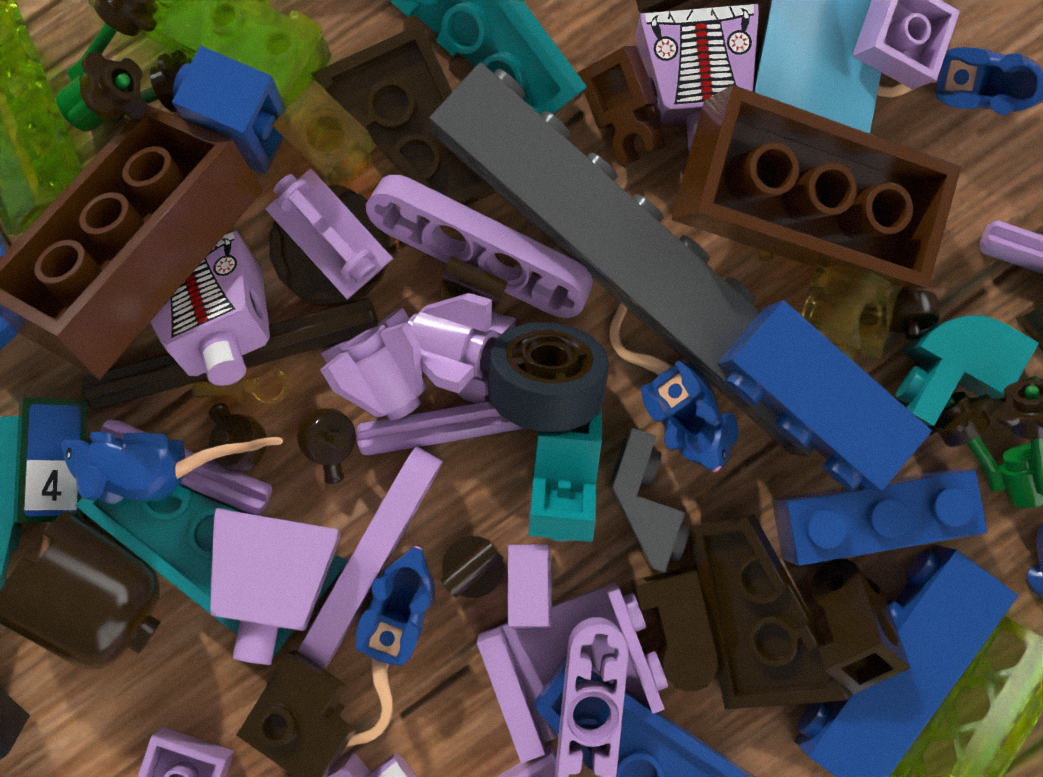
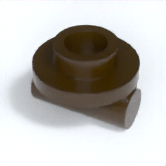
[440,256,508,311]
[440,536,504,598]

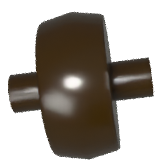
[860,289,941,340]
[208,403,267,471]
[297,408,356,484]

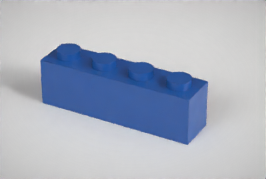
[794,545,1019,777]

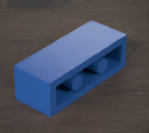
[717,300,932,491]
[772,469,988,566]

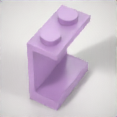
[477,582,669,764]

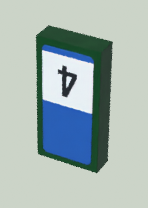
[13,397,88,523]

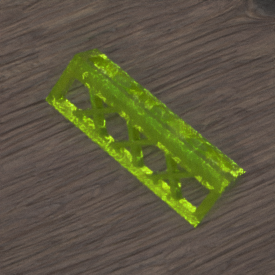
[889,616,1043,777]

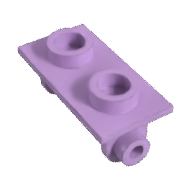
[265,168,393,300]

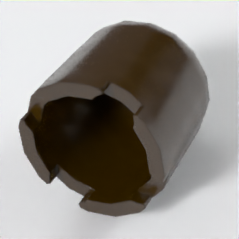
[0,510,161,670]

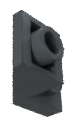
[608,428,689,572]

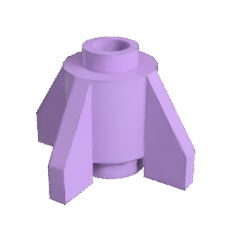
[408,293,516,404]
[320,308,426,421]

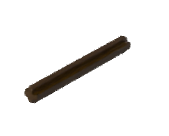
[82,298,379,410]

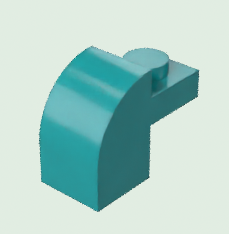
[896,315,1039,426]
[528,409,602,542]

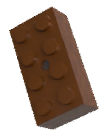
[671,85,961,292]
[0,105,263,380]

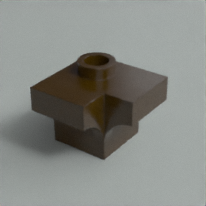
[236,650,356,777]

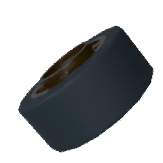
[487,322,609,432]

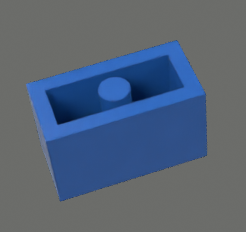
[172,45,292,175]

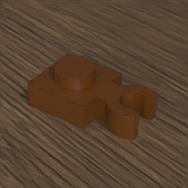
[577,46,665,164]

